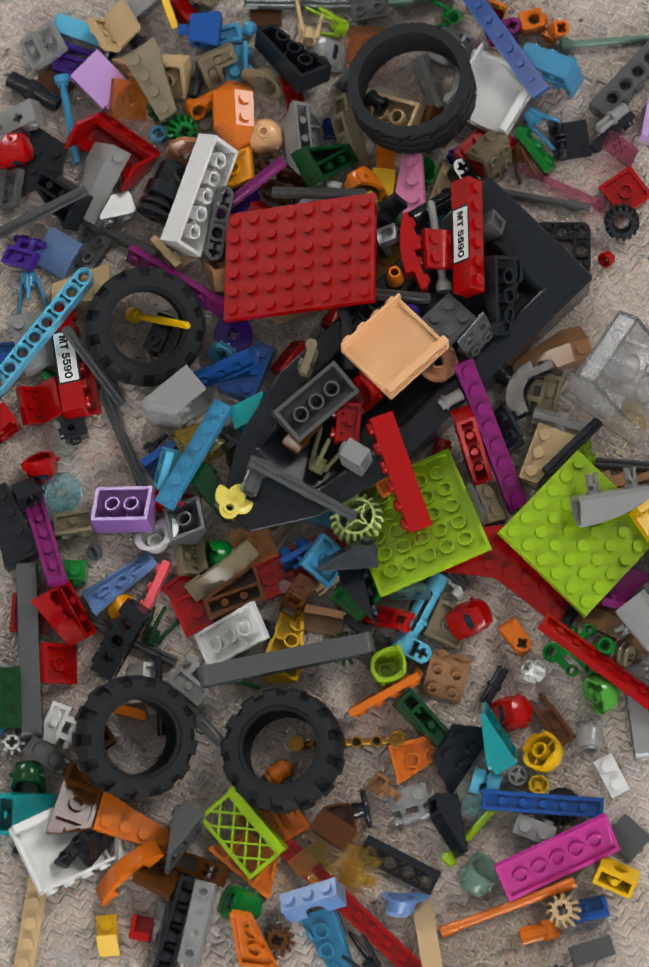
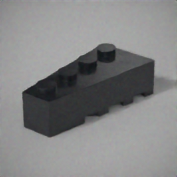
[254,23,332,94]
[0,482,39,573]

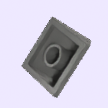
[163,495,207,545]

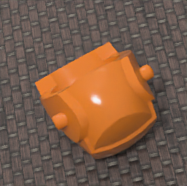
[344,166,388,202]

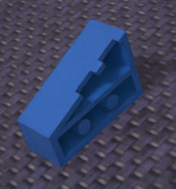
[216,340,276,401]

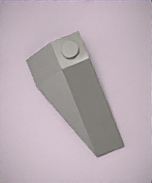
[82,142,131,225]

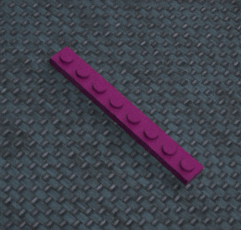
[453,358,527,511]

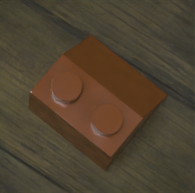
[132,862,180,901]

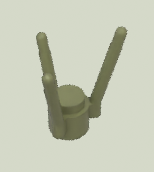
[307,427,340,476]

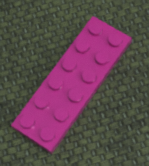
[493,813,621,902]

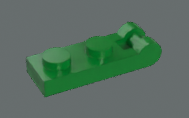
[515,126,557,173]

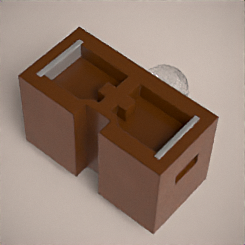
[278,573,317,621]

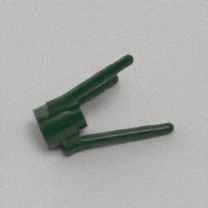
[141,606,180,647]

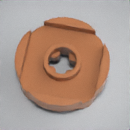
[166,136,197,167]
[422,346,458,383]

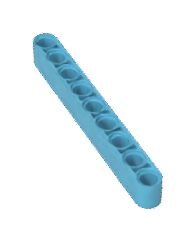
[0,267,94,400]

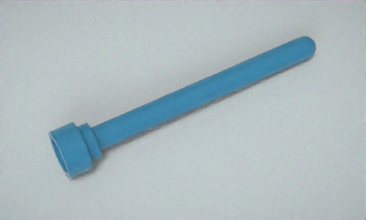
[54,73,81,165]

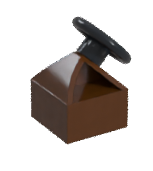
[310,789,373,853]

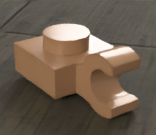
[366,771,402,802]

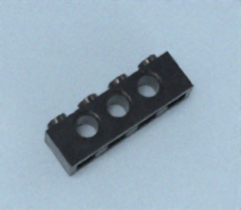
[90,599,153,681]

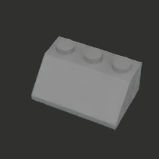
[7,312,56,378]

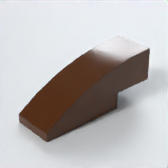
[163,852,230,888]

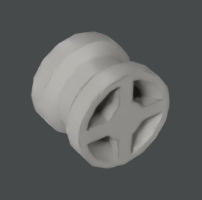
[507,766,528,787]

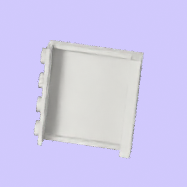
[443,43,542,136]
[8,807,116,897]

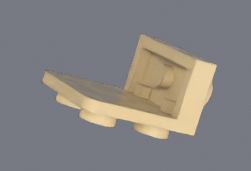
[86,0,141,53]

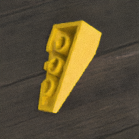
[260,610,304,684]

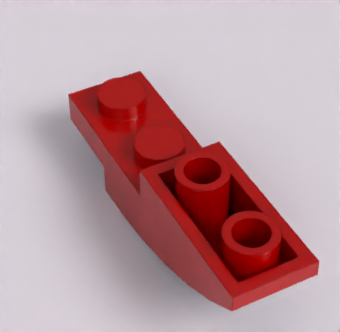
[400,212,431,292]

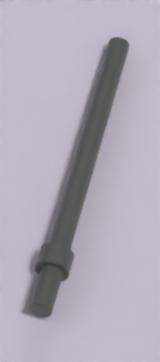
[504,189,591,212]

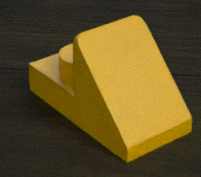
[96,914,120,957]

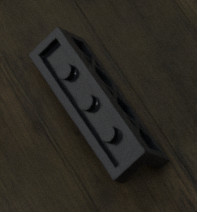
[358,835,441,895]

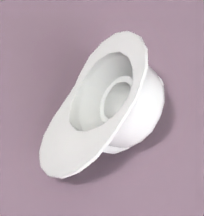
[135,518,179,554]

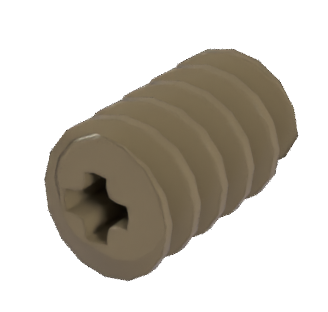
[592,635,636,668]

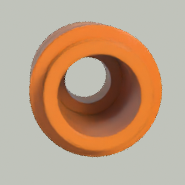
[264,758,294,784]

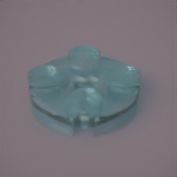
[43,472,83,511]

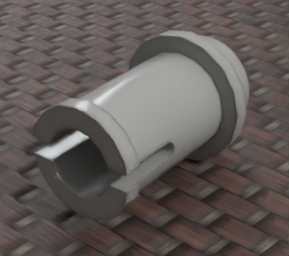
[438,388,465,410]

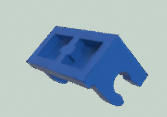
[565,895,610,925]

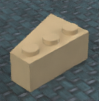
[51,263,112,308]

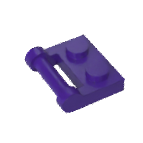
[51,39,96,76]

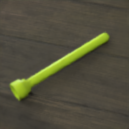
[440,789,510,868]

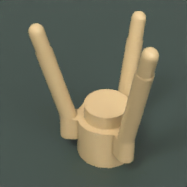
[295,0,324,47]

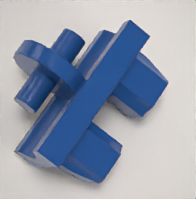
[279,537,312,572]

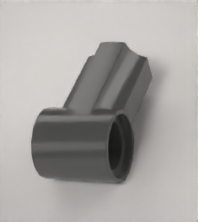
[240,455,271,497]

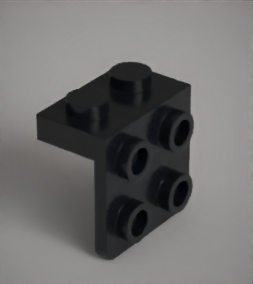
[493,403,525,452]

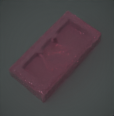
[601,130,639,167]

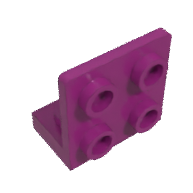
[601,568,649,609]

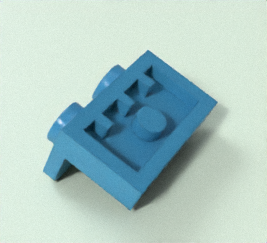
[226,41,252,82]

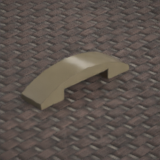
[184,538,259,601]

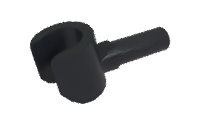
[143,433,169,454]

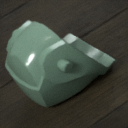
[458,851,499,898]

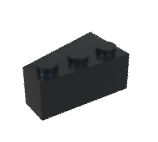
[32,168,93,231]

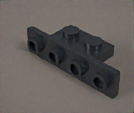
[54,810,114,869]

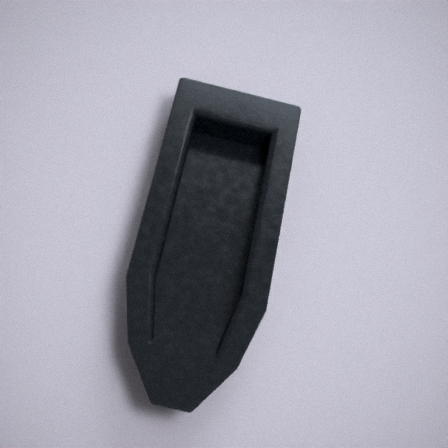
[226,177,592,532]

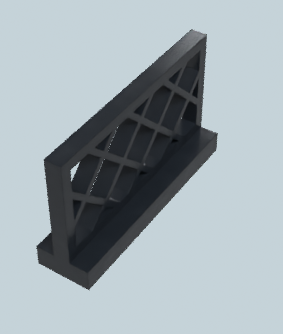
[337,300,385,374]

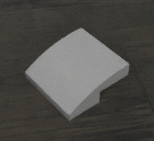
[19,20,68,71]

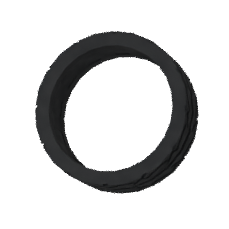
[347,22,477,154]

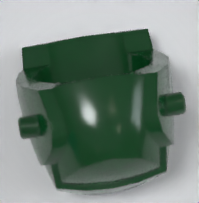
[9,760,46,793]

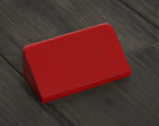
[169,0,197,24]

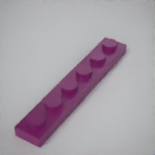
[126,244,224,318]
[26,494,68,588]

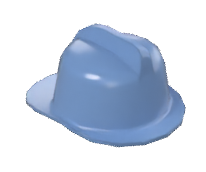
[381,891,430,918]

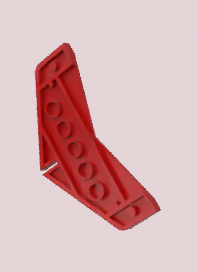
[442,524,570,622]

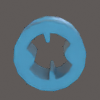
[150,125,167,144]

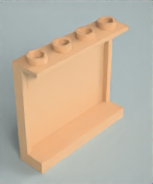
[341,293,449,400]

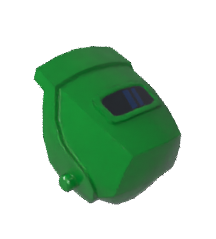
[217,885,262,920]

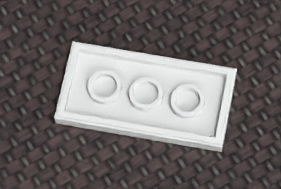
[194,601,270,665]

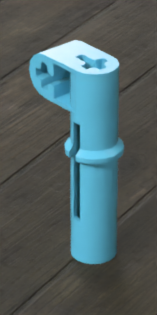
[391,573,448,665]

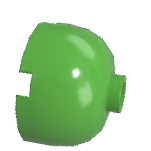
[582,673,620,715]

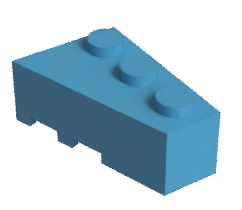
[522,42,584,98]

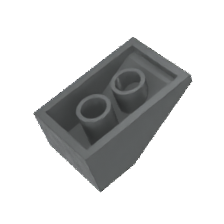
[164,799,205,875]

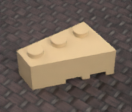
[518,423,576,488]

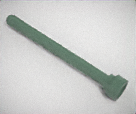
[559,34,649,53]

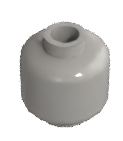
[576,722,603,754]

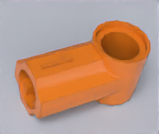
[540,19,570,45]
[183,89,216,120]
[518,919,561,946]

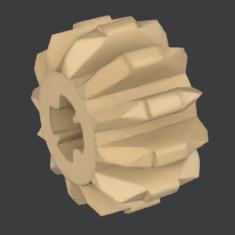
[546,893,582,929]

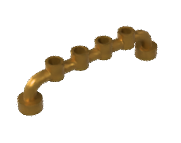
[287,730,405,752]

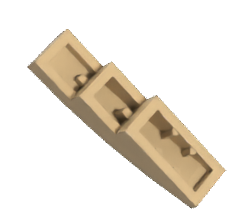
[413,897,443,967]

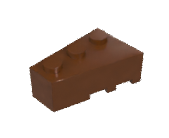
[203,562,268,623]

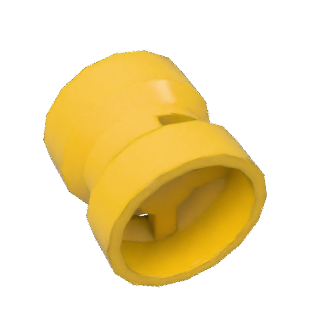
[528,775,549,793]

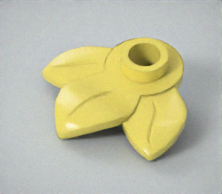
[215,484,253,519]

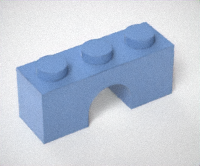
[279,877,347,923]

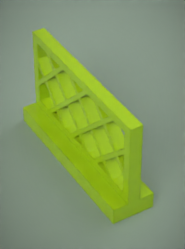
[203,786,289,880]

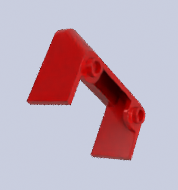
[63,112,160,192]

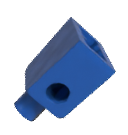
[178,11,223,51]

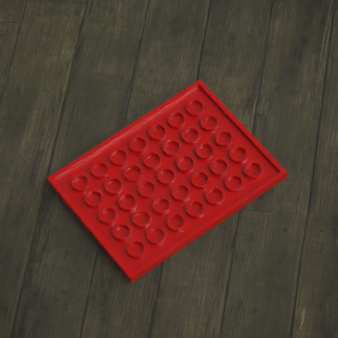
[223,192,377,323]

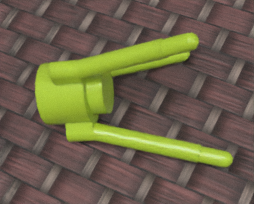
[305,6,349,39]

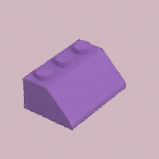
[90,486,156,533]

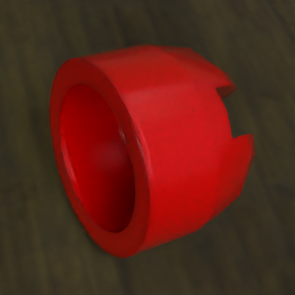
[598,251,615,268]

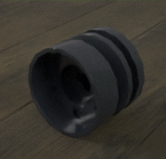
[136,178,179,225]

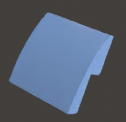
[37,226,84,280]

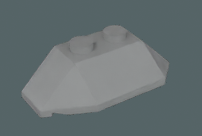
[283,101,326,175]

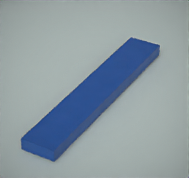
[480,789,604,818]

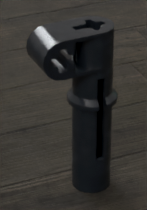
[408,158,482,230]

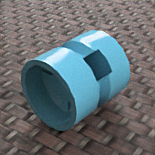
[469,766,503,795]

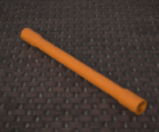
[439,876,577,938]

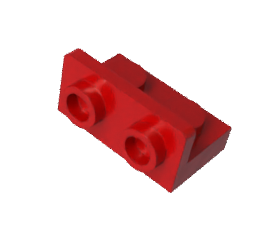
[330,402,362,444]

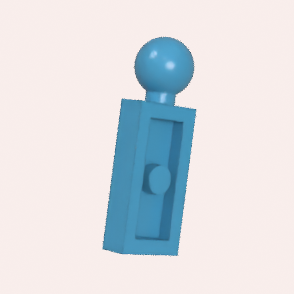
[207,21,257,52]

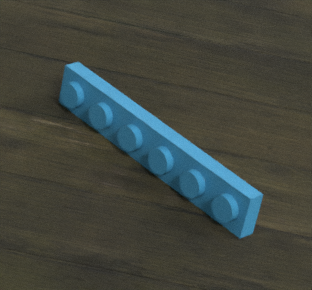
[155,398,234,511]

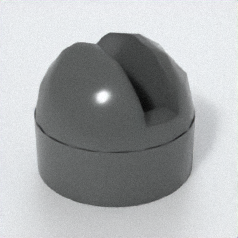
[87,544,103,561]

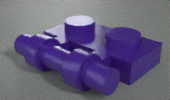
[1,234,47,272]

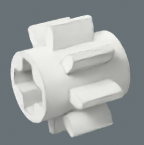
[521,658,546,684]
[0,730,27,756]

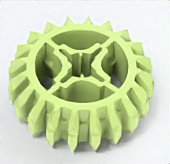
[330,494,384,544]

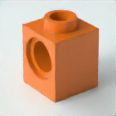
[518,7,548,37]

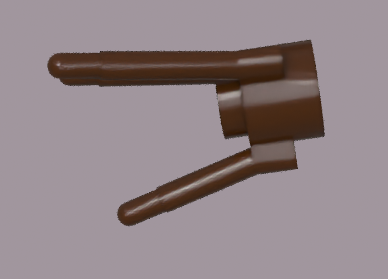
[512,143,549,185]

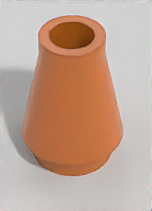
[385,266,405,288]

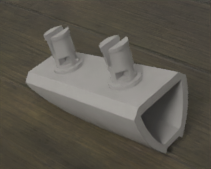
[570,467,649,528]
[615,589,649,671]

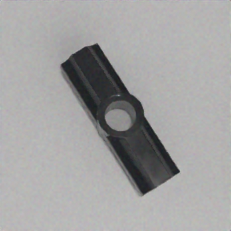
[5,71,62,113]

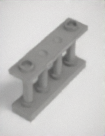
[177,880,219,967]

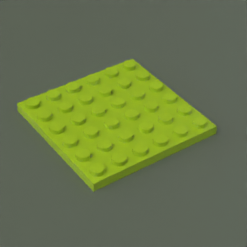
[352,448,492,598]
[497,450,649,617]

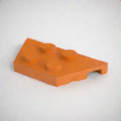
[208,831,280,900]

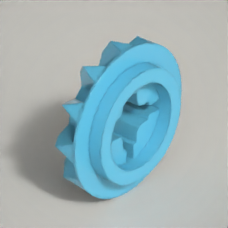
[208,340,236,363]

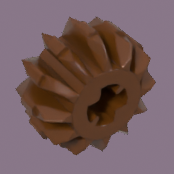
[263,923,295,958]

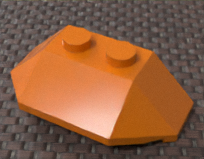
[212,80,254,151]

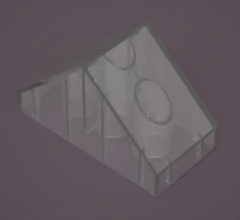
[561,310,649,456]

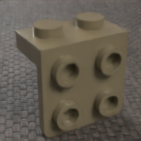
[466,129,513,182]

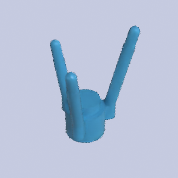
[523,107,563,150]
[17,271,48,315]

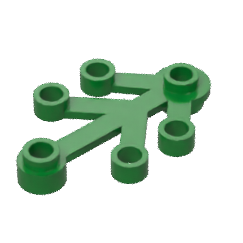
[543,623,616,677]

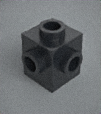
[58,416,90,445]

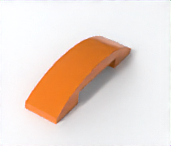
[96,840,164,906]

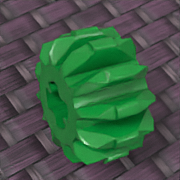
[165,113,198,141]

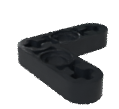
[539,222,591,272]

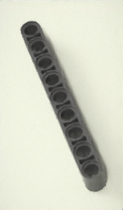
[16,562,44,739]
[197,632,376,689]

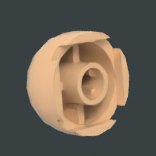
[250,118,284,158]

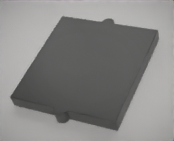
[612,814,649,862]

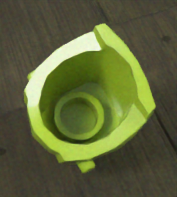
[370,644,407,687]

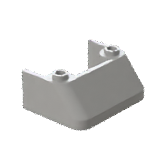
[141,365,211,430]

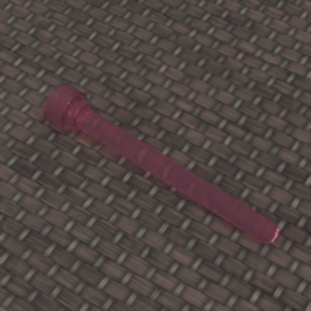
[520,166,607,213]

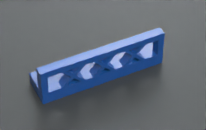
[193,345,259,388]

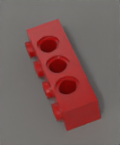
[450,405,493,486]

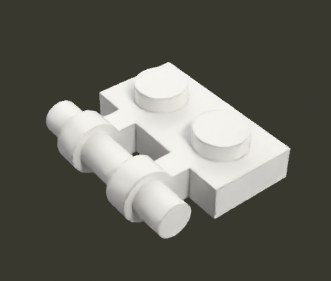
[40,700,78,751]

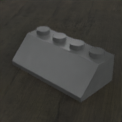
[271,361,359,443]

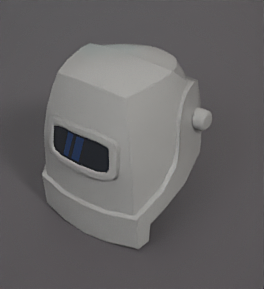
[306,36,348,74]

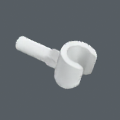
[444,574,464,600]

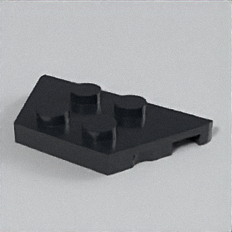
[21,128,67,196]
[431,723,484,793]

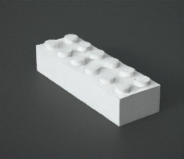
[160,133,239,257]

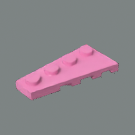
[395,153,427,231]

